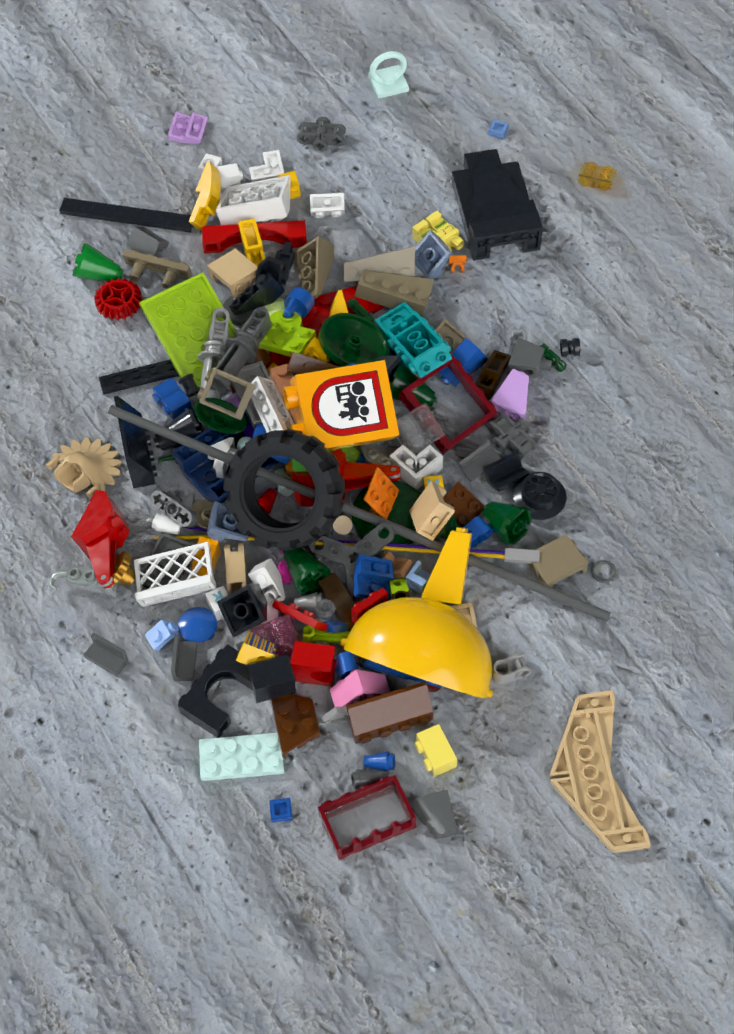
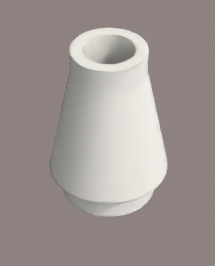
[152,513,182,535]

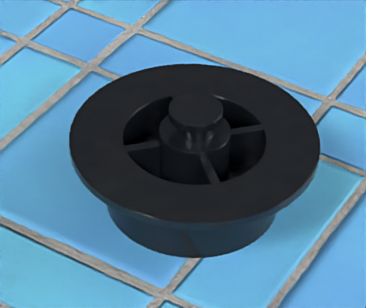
[513,472,567,520]

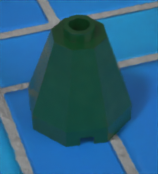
[483,501,532,545]

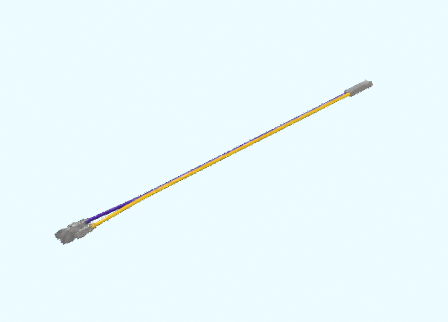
[126,514,540,564]

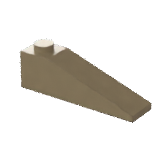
[295,236,334,299]

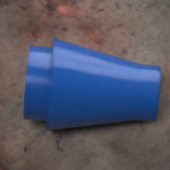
[364,751,395,772]

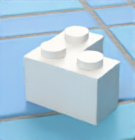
[389,445,443,489]

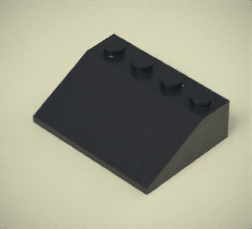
[114,396,158,489]

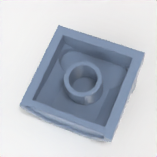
[415,230,452,279]
[207,501,248,542]

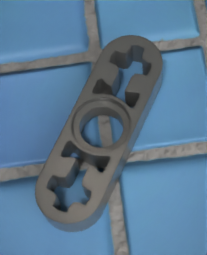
[150,490,197,528]

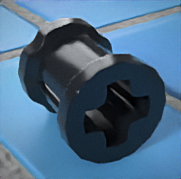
[178,374,200,398]

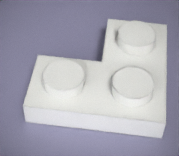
[249,150,284,182]

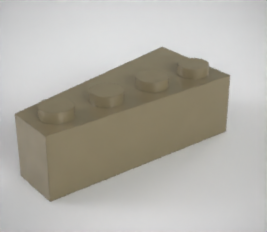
[344,246,415,281]
[354,271,434,317]

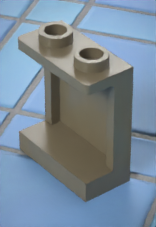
[526,534,588,588]

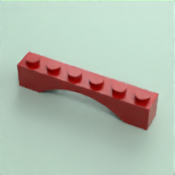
[202,220,307,254]

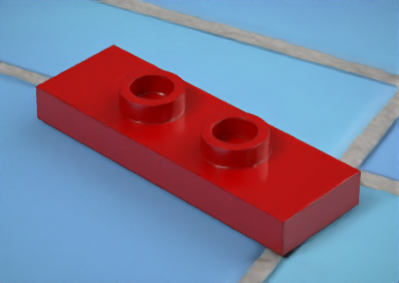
[272,600,328,632]

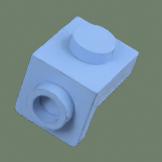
[145,619,181,651]

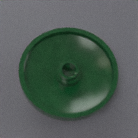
[318,313,390,367]
[352,481,421,544]

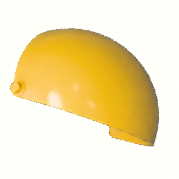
[340,597,494,699]

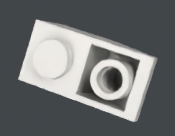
[248,558,285,604]

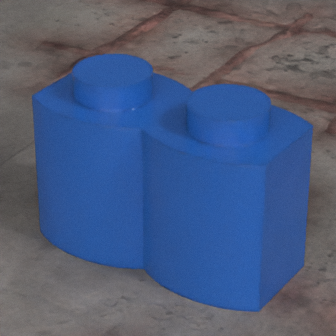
[152,378,191,419]

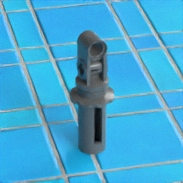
[211,307,272,393]

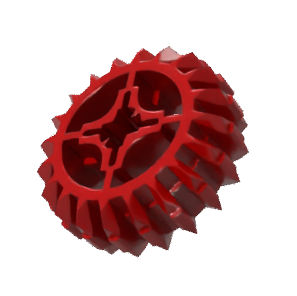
[94,277,142,322]

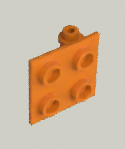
[364,467,399,519]

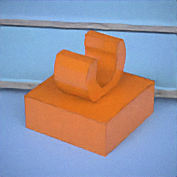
[448,255,467,273]

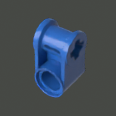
[462,516,493,549]
[335,651,358,681]

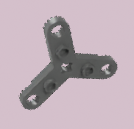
[309,523,395,604]

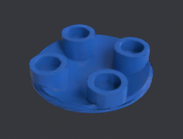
[178,607,217,643]

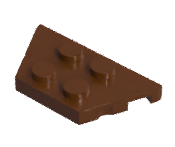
[270,694,320,758]

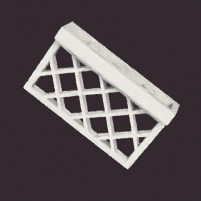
[134,542,217,607]

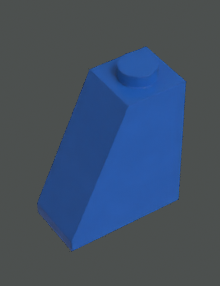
[439,338,488,387]

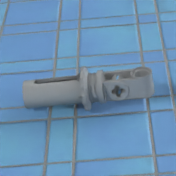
[198,308,229,400]

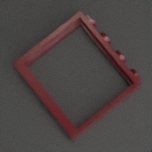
[398,355,498,455]

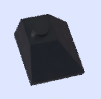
[217,583,267,638]

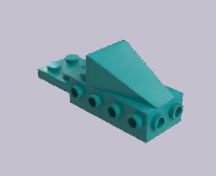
[375,302,452,378]

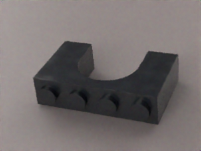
[178,644,253,738]

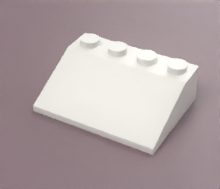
[216,175,291,225]

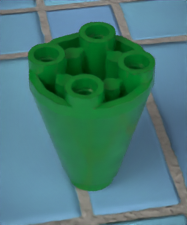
[72,243,124,282]

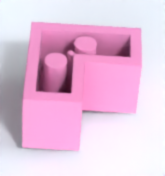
[330,669,390,707]

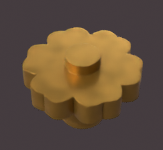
[110,551,136,588]

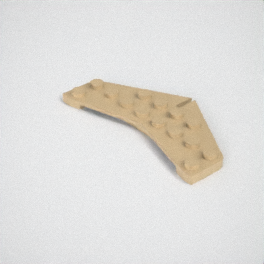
[549,690,651,853]

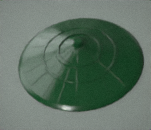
[194,398,247,434]

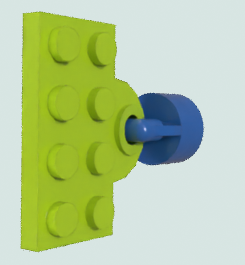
[240,288,316,356]

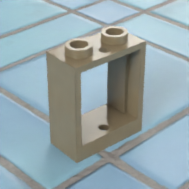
[197,368,256,420]

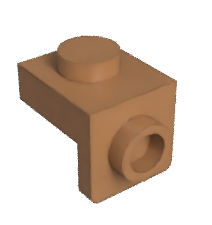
[382,551,413,578]

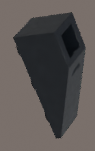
[229,271,285,316]

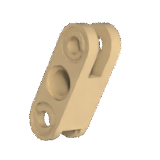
[224,543,247,595]

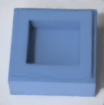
[488,120,509,139]

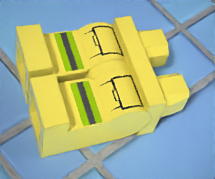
[412,211,464,252]

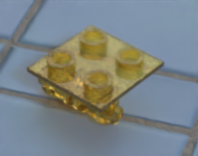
[578,162,617,191]

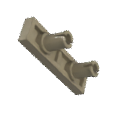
[123,249,192,289]

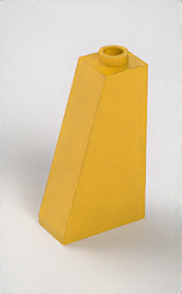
[421,527,472,605]

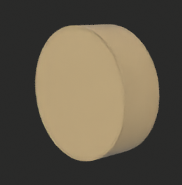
[333,515,352,535]

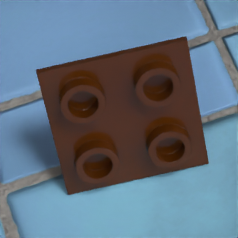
[443,481,485,528]

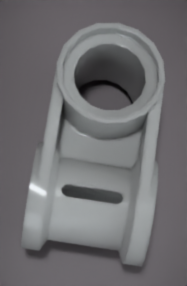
[492,652,532,685]

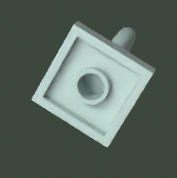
[368,51,409,99]

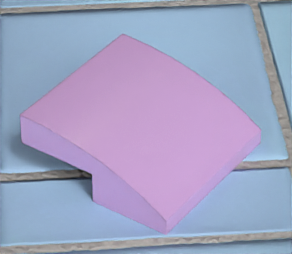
[167,111,208,144]

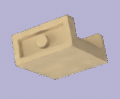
[207,249,257,298]
[409,481,455,541]

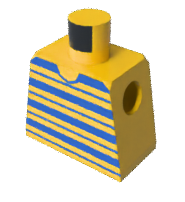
[236,631,279,665]

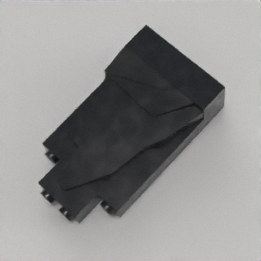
[451,149,543,261]

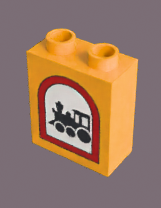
[283,360,399,451]

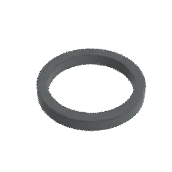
[591,560,616,583]

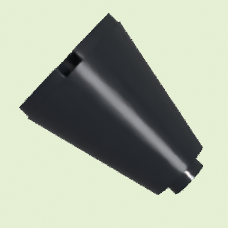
[153,407,205,450]

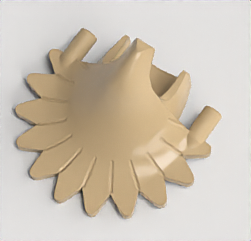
[46,437,122,498]

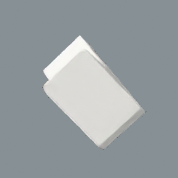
[208,437,235,478]

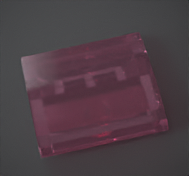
[250,613,301,657]

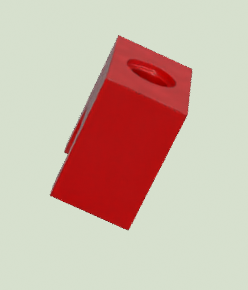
[290,641,336,687]

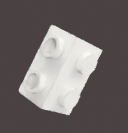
[310,193,345,218]

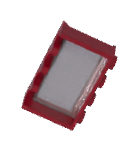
[318,775,417,860]

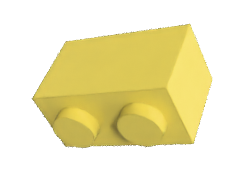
[414,724,457,777]

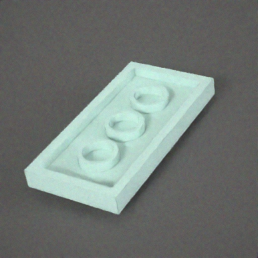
[199,733,284,781]

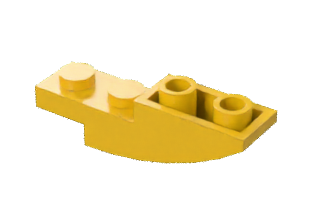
[189,161,221,230]

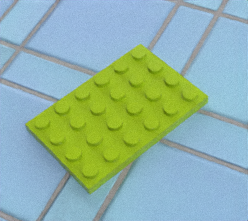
[139,272,237,397]

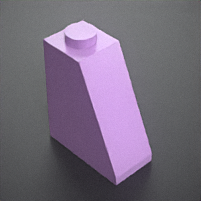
[491,369,529,423]

